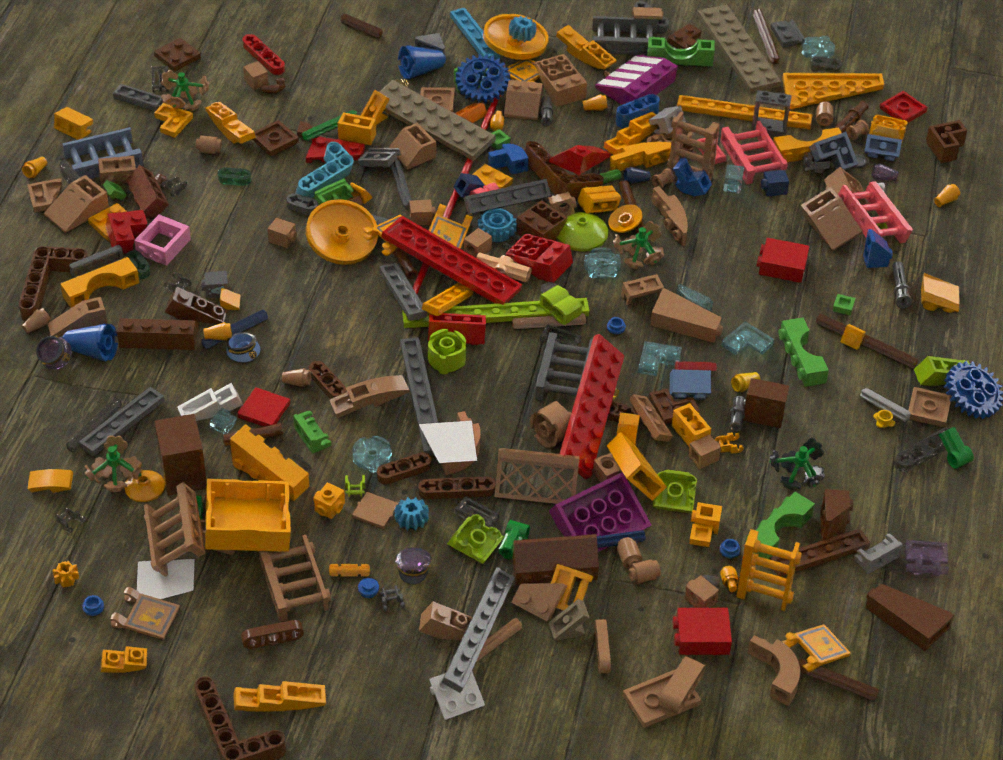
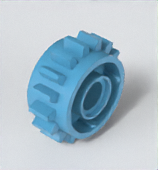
[478,208,517,242]

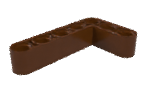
[525,141,604,198]
[19,246,88,322]
[194,676,286,760]

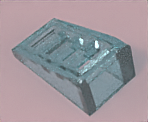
[677,284,713,312]

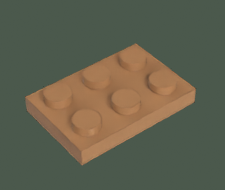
[623,669,701,728]

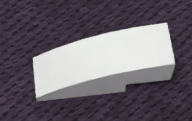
[177,383,243,421]

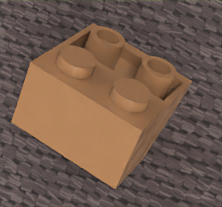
[389,123,436,169]

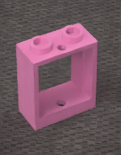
[134,215,191,266]

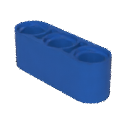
[616,94,660,128]

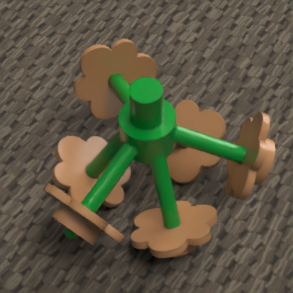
[161,70,209,111]
[613,221,664,269]
[85,436,143,492]

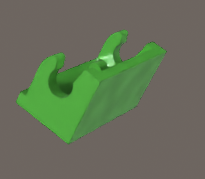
[314,178,354,206]
[293,411,331,454]

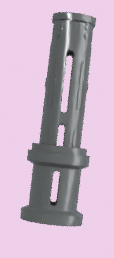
[892,261,912,308]

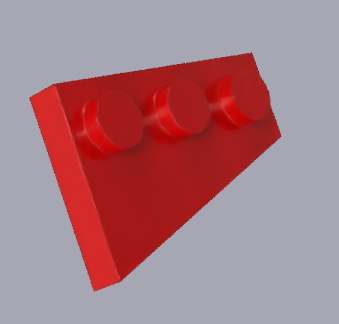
[306,136,365,163]

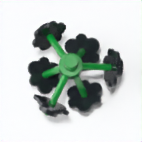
[770,438,825,490]

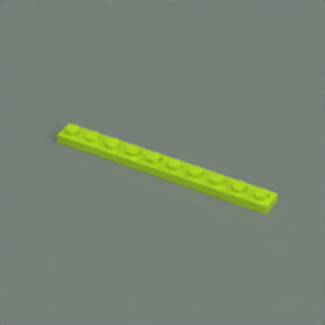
[402,298,589,328]

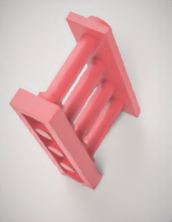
[720,121,788,184]
[838,181,913,243]

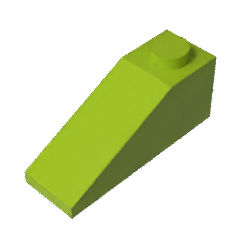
[914,356,970,386]

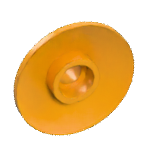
[608,204,643,233]
[124,470,165,502]

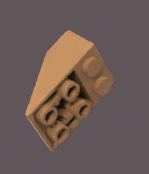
[534,54,587,107]
[44,175,109,233]
[801,187,863,251]

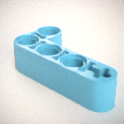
[296,142,354,198]

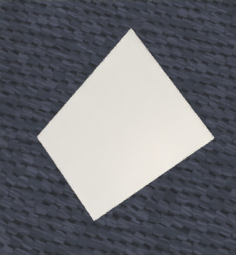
[419,421,477,463]
[137,559,194,599]

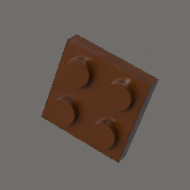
[154,38,201,72]
[252,120,299,156]

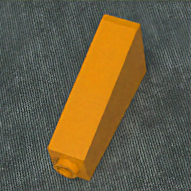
[607,432,666,501]

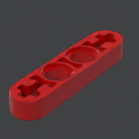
[242,34,285,75]

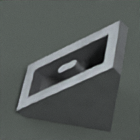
[415,33,445,55]

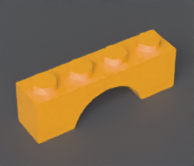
[773,127,841,162]
[60,257,139,308]

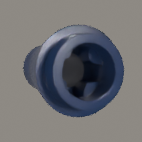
[624,167,650,184]

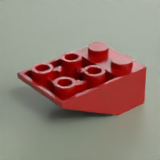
[505,233,573,283]

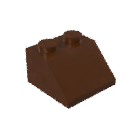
[820,489,853,541]

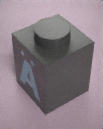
[201,271,228,298]

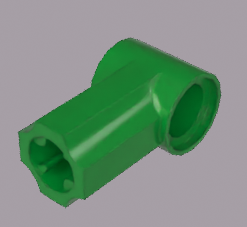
[939,427,974,469]
[499,520,530,560]

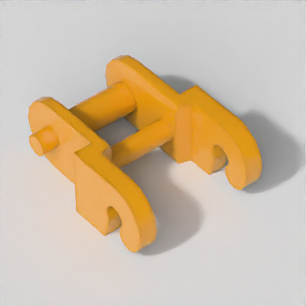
[715,433,743,454]

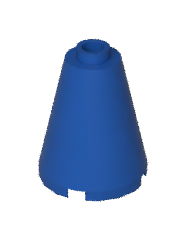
[398,45,446,79]
[62,323,118,361]

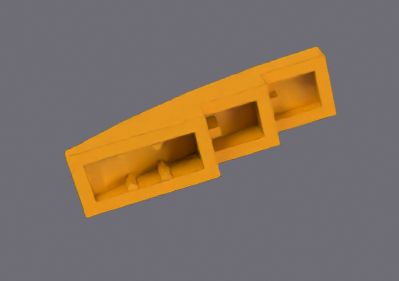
[603,112,659,155]
[234,681,326,712]

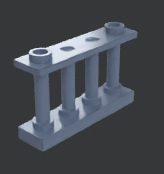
[63,127,143,180]

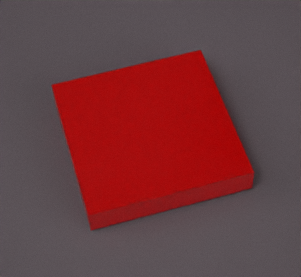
[880,91,928,123]
[675,361,717,371]
[237,387,290,427]

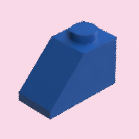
[863,229,892,268]

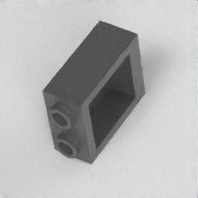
[752,90,792,137]

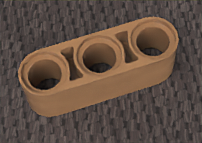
[658,656,706,714]

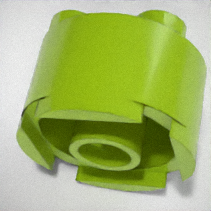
[428,329,466,374]

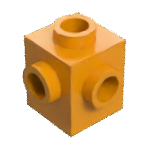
[313,482,345,519]

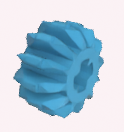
[509,16,536,42]
[395,497,429,531]

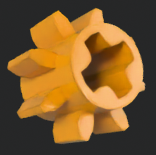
[52,561,79,588]

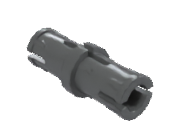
[540,96,553,126]
[729,396,746,431]

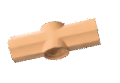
[477,253,532,282]

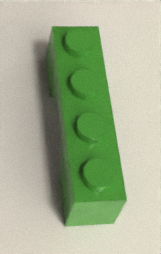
[647,37,715,66]
[779,317,829,387]
[746,492,815,560]

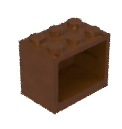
[154,414,207,496]

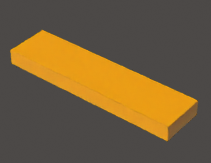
[422,283,474,316]

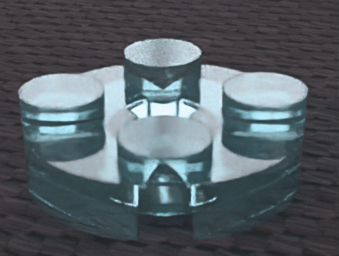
[802,36,835,62]
[584,247,621,278]
[353,436,392,473]

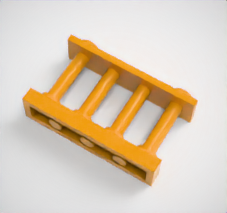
[736,529,802,611]

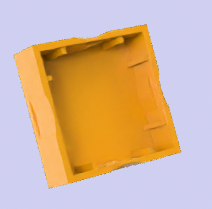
[205,479,291,552]

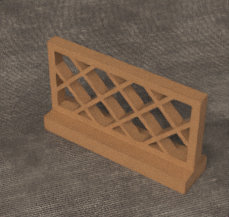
[495,448,580,504]

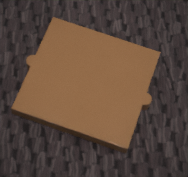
[632,7,664,19]
[352,492,398,529]

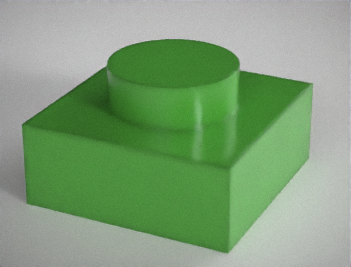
[491,129,510,150]
[103,180,127,200]
[833,294,855,316]

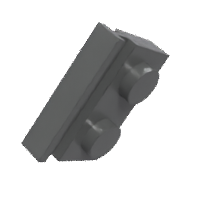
[770,19,805,48]
[358,148,401,168]

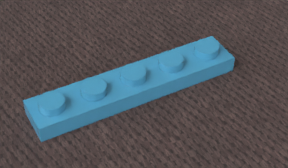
[450,7,500,60]

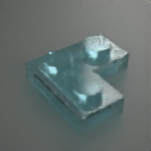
[721,321,775,355]
[638,341,682,376]

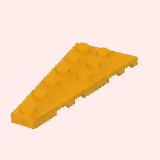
[782,73,884,109]

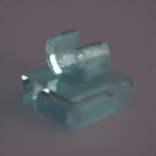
[209,408,237,434]

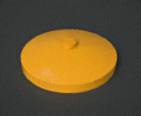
[483,14,549,59]
[306,199,378,265]

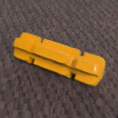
[329,564,370,577]

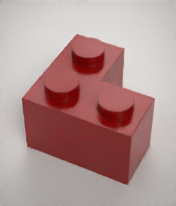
[106,210,148,254]

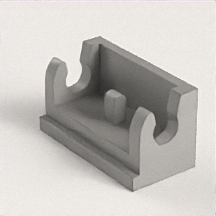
[649,106,686,134]
[854,534,902,574]

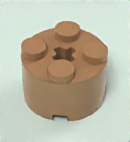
[530,401,571,448]

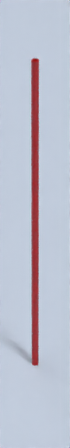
[412,95,501,294]

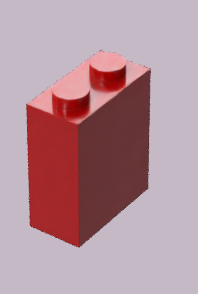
[756,238,810,283]
[672,608,732,655]

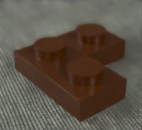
[667,24,702,49]
[649,388,700,425]

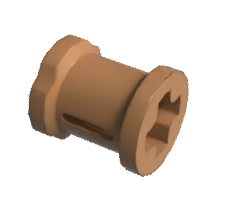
[846,120,869,141]
[652,168,675,189]

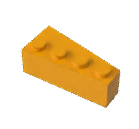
[230,424,309,501]

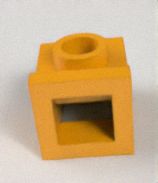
[691,502,722,534]

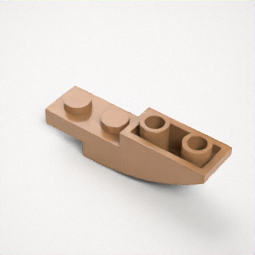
[651,186,688,246]
[330,376,410,418]

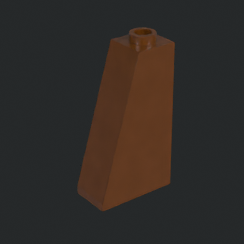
[865,584,954,651]

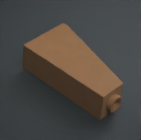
[650,288,723,343]

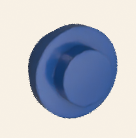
[607,317,626,334]
[720,539,740,558]
[358,578,379,598]
[82,595,104,616]

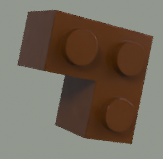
[926,120,967,163]

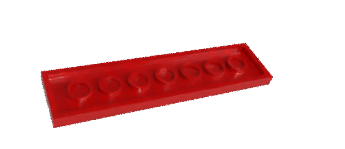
[381,216,522,305]
[560,334,624,479]

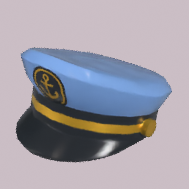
[226,333,260,362]

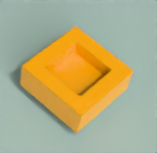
[840,324,866,350]
[689,524,713,547]

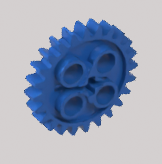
[456,54,510,104]
[944,361,1003,419]

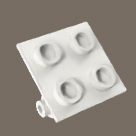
[429,671,485,720]

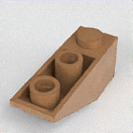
[48,297,107,337]
[419,602,472,640]

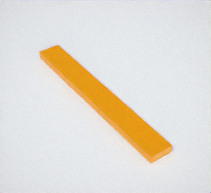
[677,95,813,130]

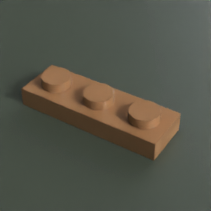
[629,394,673,442]

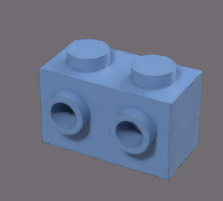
[864,134,902,161]
[670,369,711,400]

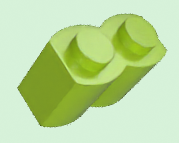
[540,285,582,325]

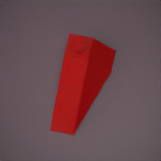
[549,145,611,175]

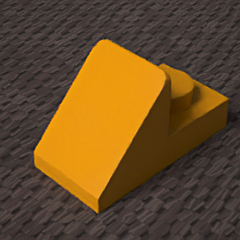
[360,90,390,125]
[617,413,640,445]

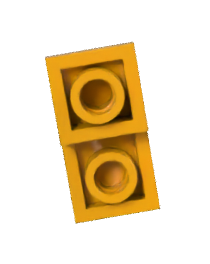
[27,469,73,493]
[101,647,147,673]

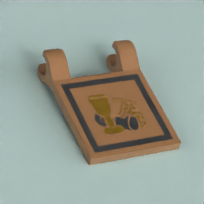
[111,587,180,640]

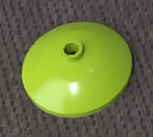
[556,212,608,251]

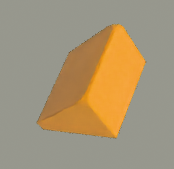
[350,182,372,204]
[220,288,241,310]

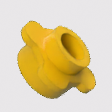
[873,410,895,428]

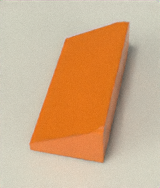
[455,103,487,123]

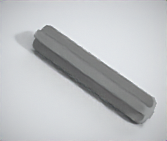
[860,388,911,421]

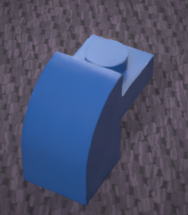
[488,144,528,175]
[673,158,712,196]

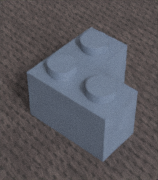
[809,132,858,171]

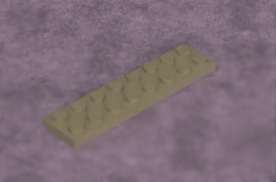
[697,5,781,93]
[380,80,496,161]

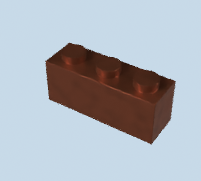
[126,165,169,219]

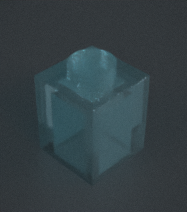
[723,164,744,193]

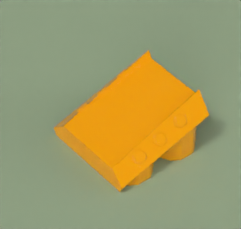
[869,114,908,144]
[921,273,959,313]

